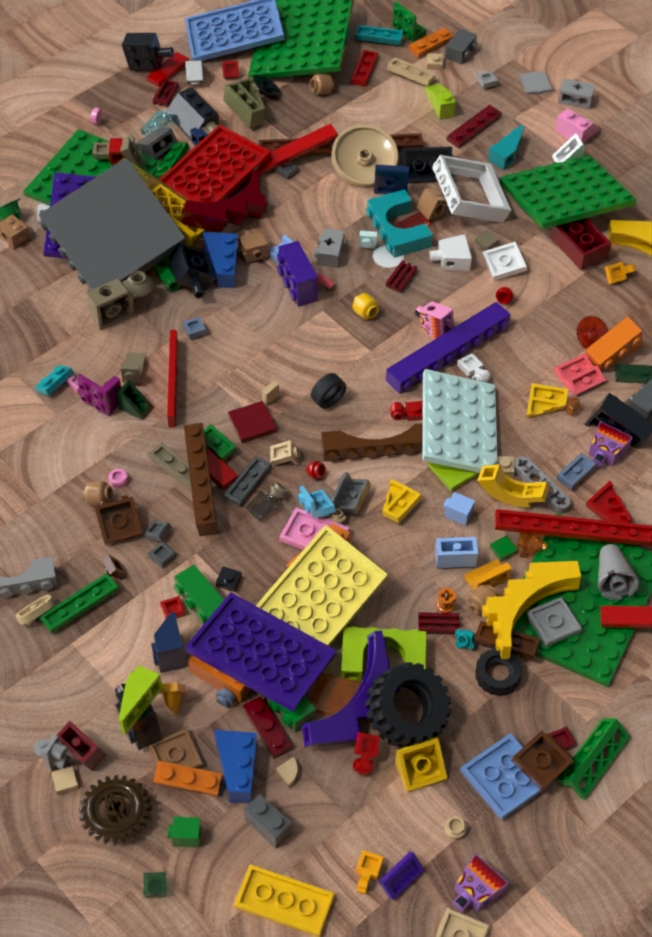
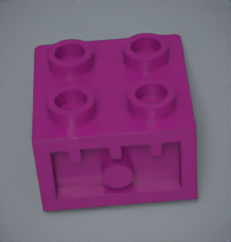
[77,374,121,416]

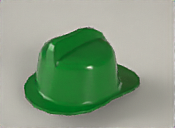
[0,198,21,221]

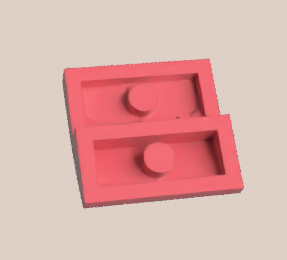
[554,353,606,396]

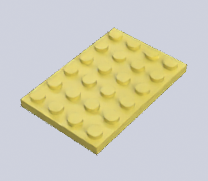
[256,524,388,646]

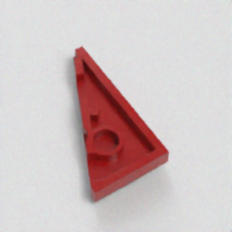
[585,481,641,547]

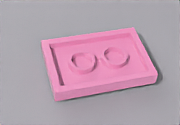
[279,507,350,550]

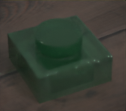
[143,872,167,898]

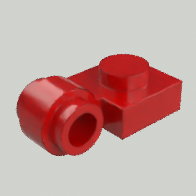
[389,401,423,421]
[353,732,381,775]

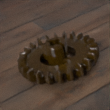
[79,775,152,845]

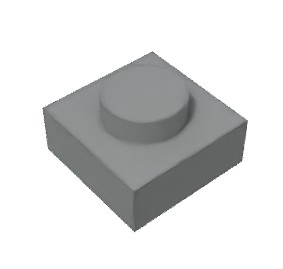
[476,70,498,89]

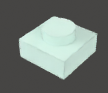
[359,231,377,249]

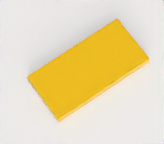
[234,864,335,937]

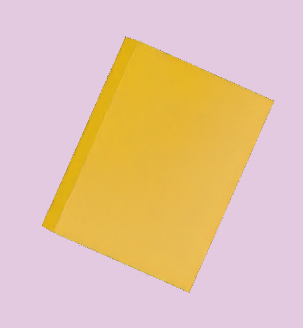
[395,738,448,792]

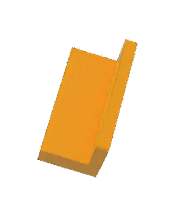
[464,559,512,591]

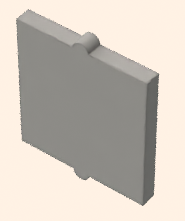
[519,71,552,95]

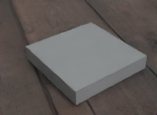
[526,597,582,647]

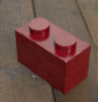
[57,721,106,771]

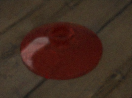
[576,316,608,349]

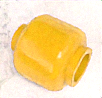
[353,293,379,320]

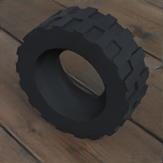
[475,648,523,696]

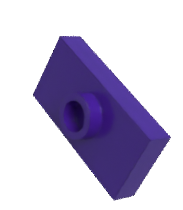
[378,851,424,900]

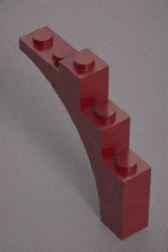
[181,170,268,233]

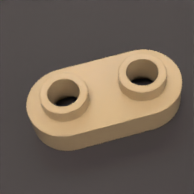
[16,595,55,626]

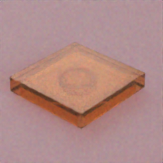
[311,673,361,716]

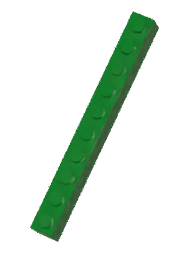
[174,564,316,732]

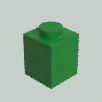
[168,817,201,848]

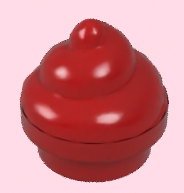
[496,287,513,304]
[306,461,326,480]

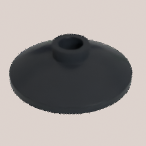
[252,74,280,96]

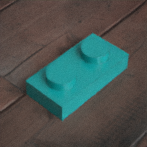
[35,365,74,396]

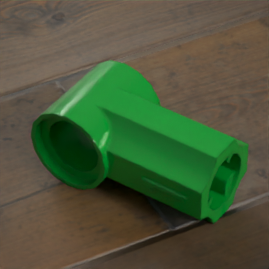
[155,258,181,292]

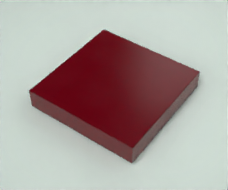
[228,401,276,443]

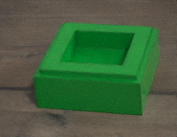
[490,535,518,561]

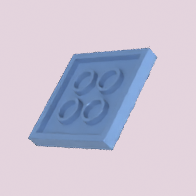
[460,733,552,820]

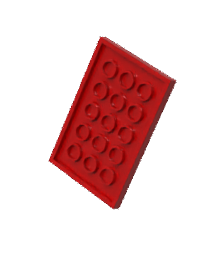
[156,124,271,202]

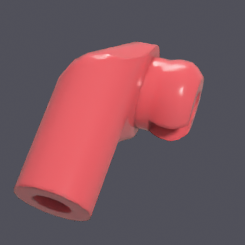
[317,273,334,289]

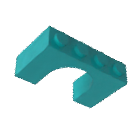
[365,189,433,258]

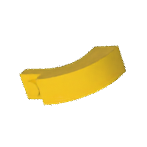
[477,464,550,508]

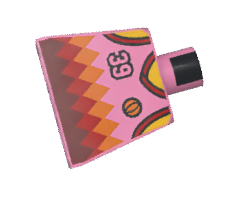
[415,302,454,339]

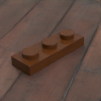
[474,621,540,660]

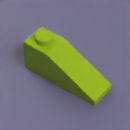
[424,83,456,120]
[118,665,163,735]

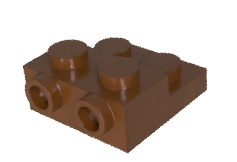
[94,495,143,545]
[511,730,573,792]

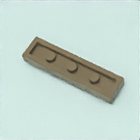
[148,442,216,492]

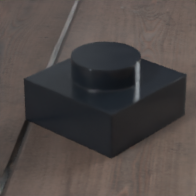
[216,566,242,592]

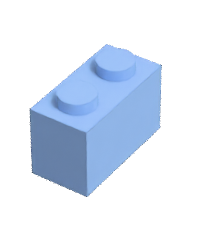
[435,537,478,568]

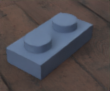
[557,453,596,490]

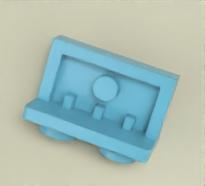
[298,486,336,519]

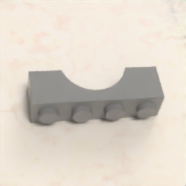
[0,557,58,598]

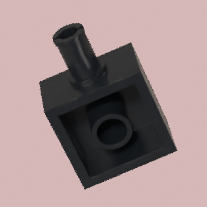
[121,33,174,70]
[168,244,217,299]
[115,684,162,750]

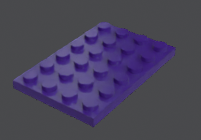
[185,592,337,712]

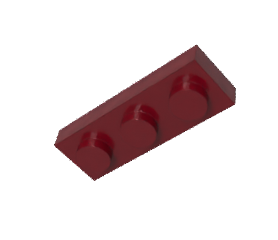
[243,696,292,759]

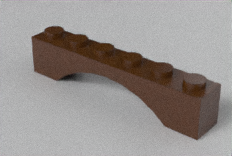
[184,422,219,536]
[321,423,423,462]

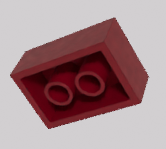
[550,218,612,270]

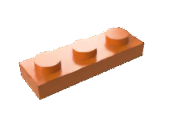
[408,27,454,58]
[153,761,222,797]

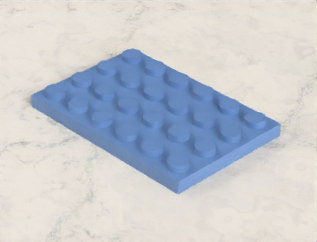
[184,0,285,61]

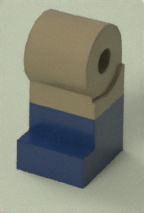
[190,122,218,146]

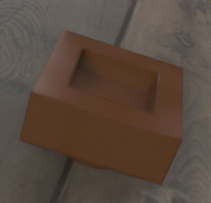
[102,555,127,580]

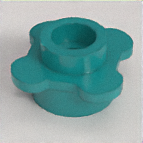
[455,628,475,650]

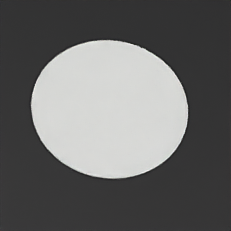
[373,245,404,268]

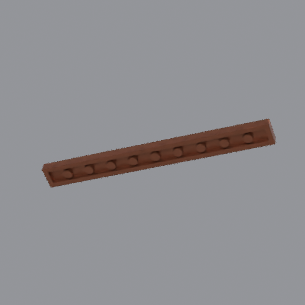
[259,133,424,154]

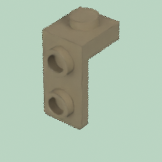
[121,352,145,384]

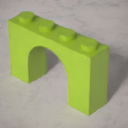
[341,626,426,682]

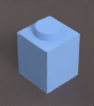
[443,492,475,526]

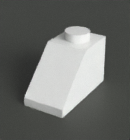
[185,61,203,85]

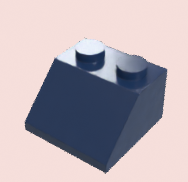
[151,612,185,673]

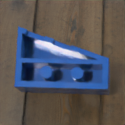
[203,232,238,288]
[214,730,257,804]

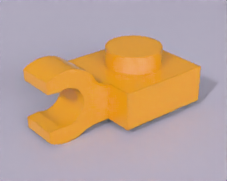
[605,262,636,284]
[355,850,384,894]

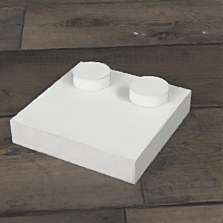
[483,242,527,281]

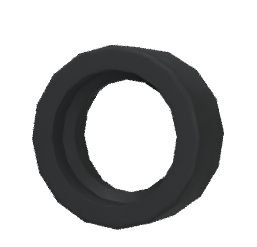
[310,373,347,409]

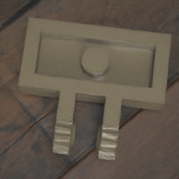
[121,136,143,173]

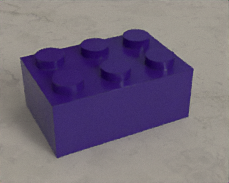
[277,241,318,307]

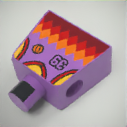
[589,421,633,467]
[453,854,508,912]

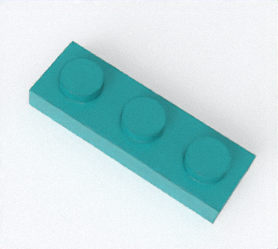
[354,25,403,45]

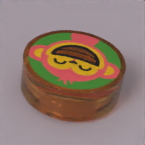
[566,396,580,416]

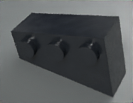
[584,393,652,449]

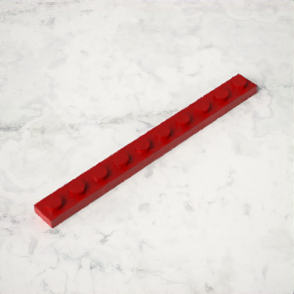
[494,509,652,546]

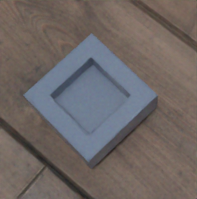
[183,317,206,339]

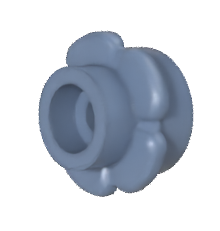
[216,688,236,707]

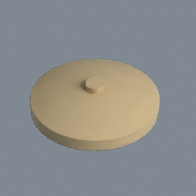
[331,124,398,187]

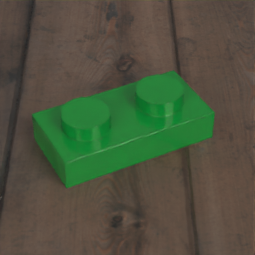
[205,424,237,462]

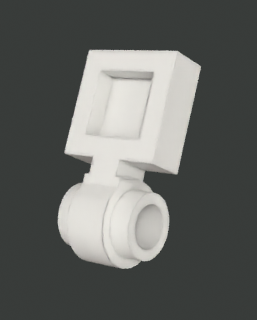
[457,354,490,383]

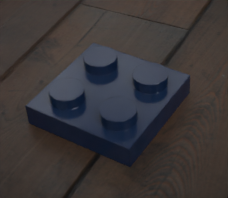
[374,164,409,194]

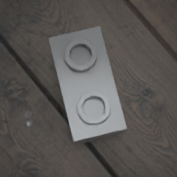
[558,78,595,109]
[315,228,344,268]

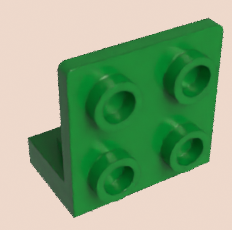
[392,1,427,42]

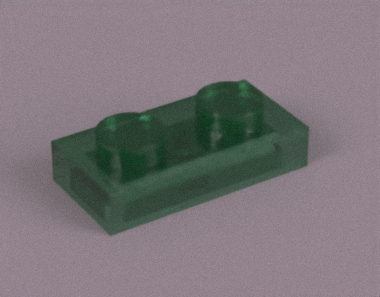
[615,363,652,384]

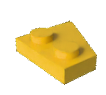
[526,383,568,418]
[383,479,422,524]

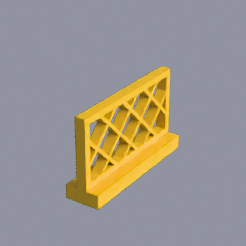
[151,184,207,247]

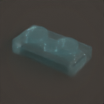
[140,110,173,135]

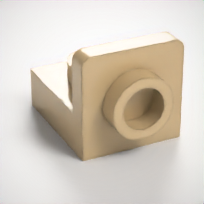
[270,440,301,466]

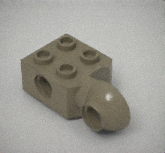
[86,271,154,330]

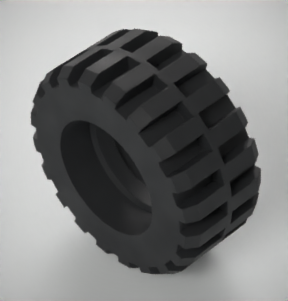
[365,662,452,748]

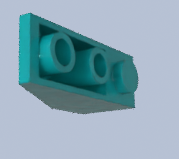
[488,125,524,170]

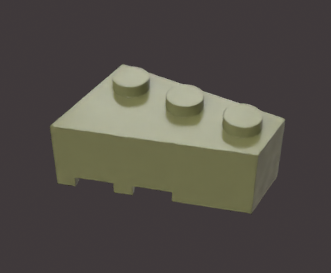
[223,77,265,128]

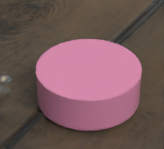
[90,107,103,125]
[108,469,128,488]

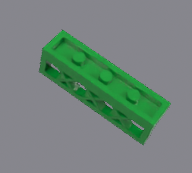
[557,718,630,799]

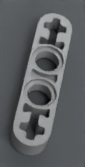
[514,456,570,514]

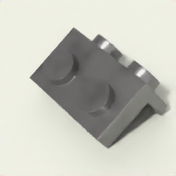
[331,472,371,514]

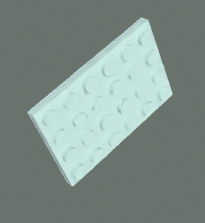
[422,369,497,473]

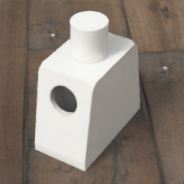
[429,235,472,271]

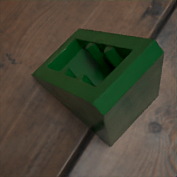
[117,380,153,419]

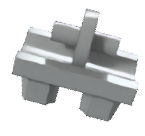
[34,733,70,771]

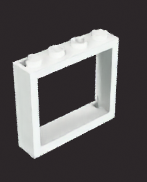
[432,155,511,222]

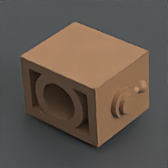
[416,187,447,220]
[0,214,30,249]
[238,231,269,263]

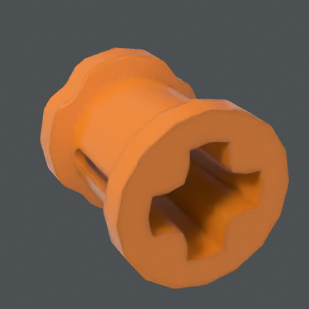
[436,588,456,613]

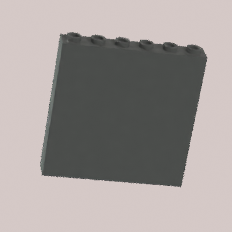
[39,158,187,291]

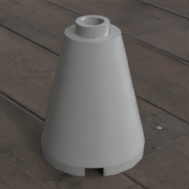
[597,544,639,600]

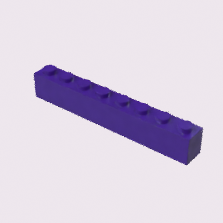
[386,302,511,394]

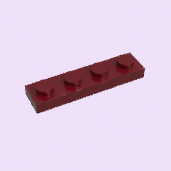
[447,104,502,148]

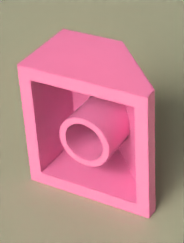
[555,108,601,143]

